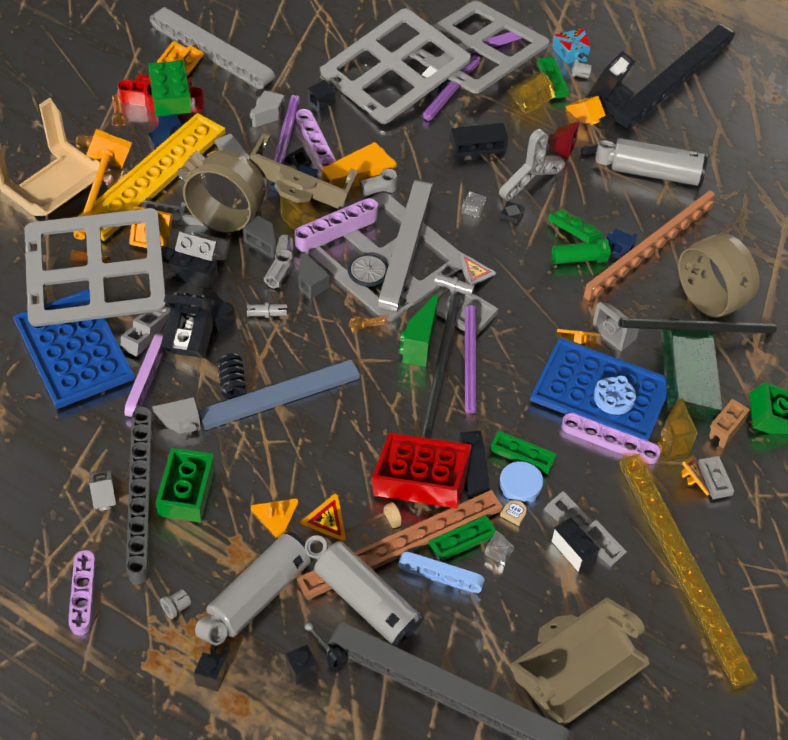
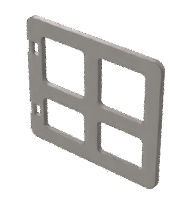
[402,1,549,93]
[320,9,471,124]
[305,192,463,322]
[25,208,166,327]

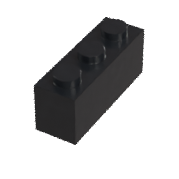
[450,123,508,156]
[161,246,218,290]

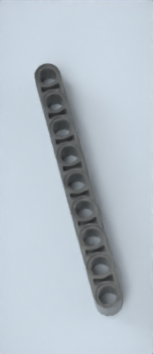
[126,407,153,585]

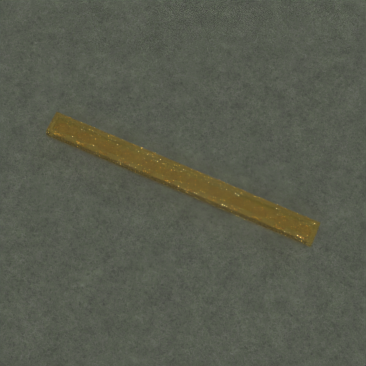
[618,454,757,689]

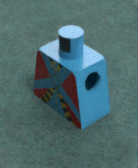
[552,28,590,64]

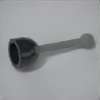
[305,622,347,669]

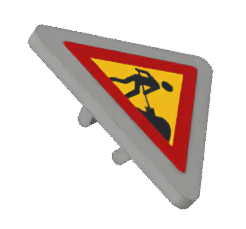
[458,252,496,285]

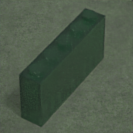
[661,317,723,422]

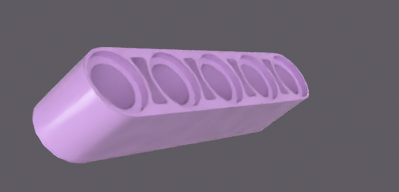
[295,198,378,252]

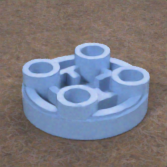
[594,376,636,415]
[500,461,543,502]

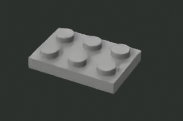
[437,288,498,336]

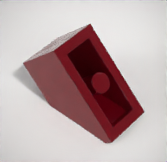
[547,122,580,160]

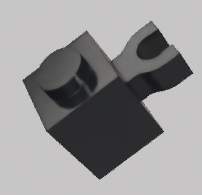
[194,644,229,692]

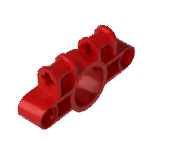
[117,73,205,113]

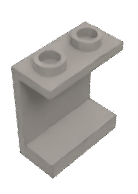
[175,231,230,261]

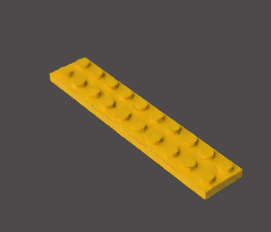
[77,113,226,241]

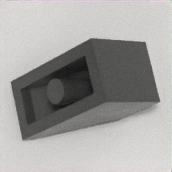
[243,215,276,258]

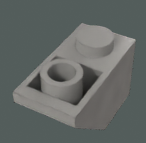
[250,90,285,127]

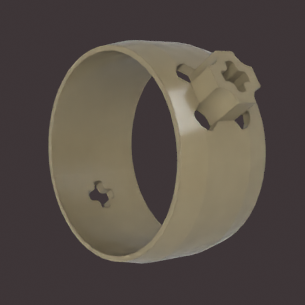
[183,150,266,233]
[678,233,760,317]

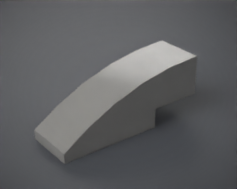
[120,307,170,356]

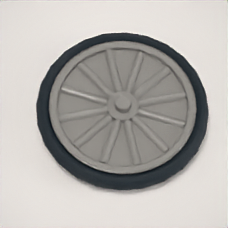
[348,254,388,287]

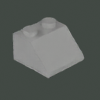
[591,302,639,351]

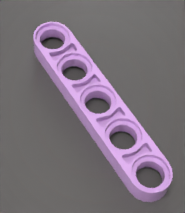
[296,109,336,171]
[124,334,165,417]
[562,413,661,464]

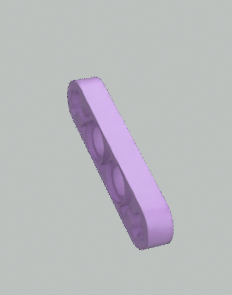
[69,550,96,635]

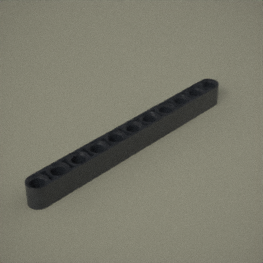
[613,24,735,129]

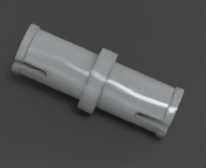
[434,273,475,297]
[247,302,288,318]

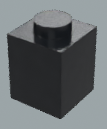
[308,80,336,111]
[286,645,317,685]

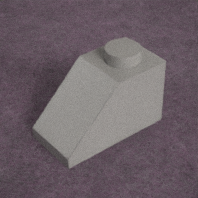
[152,397,201,434]
[89,470,116,511]

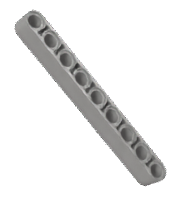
[150,7,275,89]
[378,180,433,312]

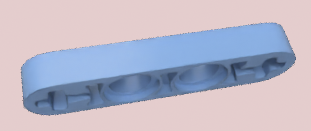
[398,552,485,593]

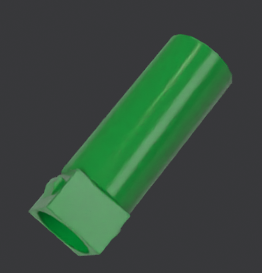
[552,239,611,264]

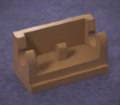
[709,399,750,449]

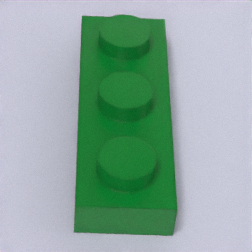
[537,57,569,99]
[548,209,603,243]
[490,430,557,474]
[428,515,497,562]

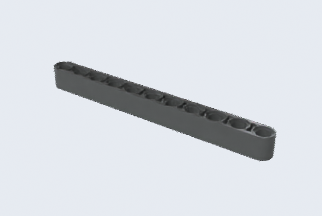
[328,622,571,740]

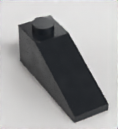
[459,431,490,500]

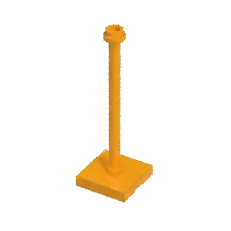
[73,129,132,240]

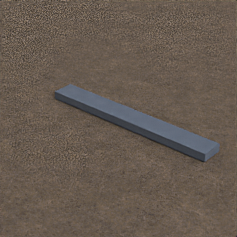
[198,359,360,430]

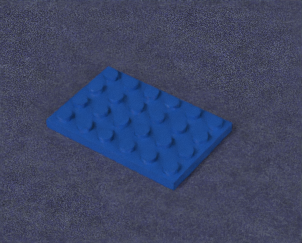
[13,289,135,409]
[530,337,674,441]

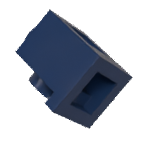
[606,228,637,257]

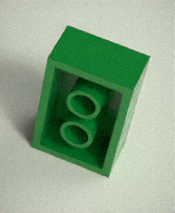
[148,60,192,117]
[156,448,215,523]

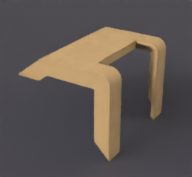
[0,98,110,216]

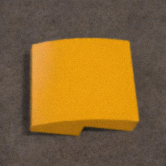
[157,41,204,77]

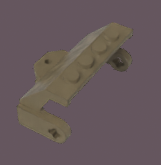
[249,132,358,210]
[511,597,650,727]

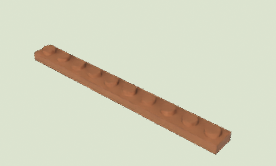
[584,190,716,301]
[297,490,503,600]

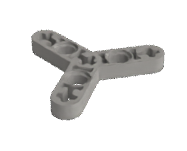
[499,129,565,201]

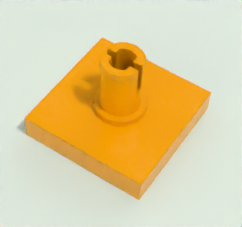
[129,206,173,248]

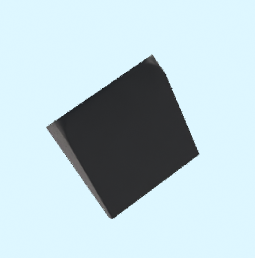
[285,147,312,170]

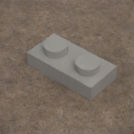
[698,456,734,499]

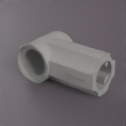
[360,169,397,196]

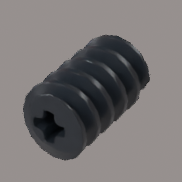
[217,353,247,400]

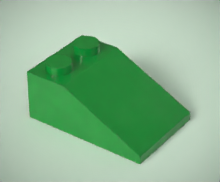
[399,295,438,367]
[749,382,788,435]

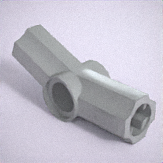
[264,235,293,289]

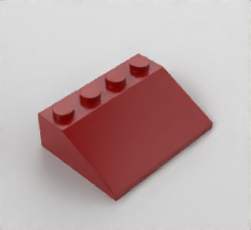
[372,432,472,509]

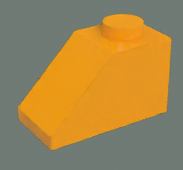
[566,96,606,125]

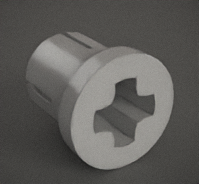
[571,60,591,79]
[160,589,191,619]

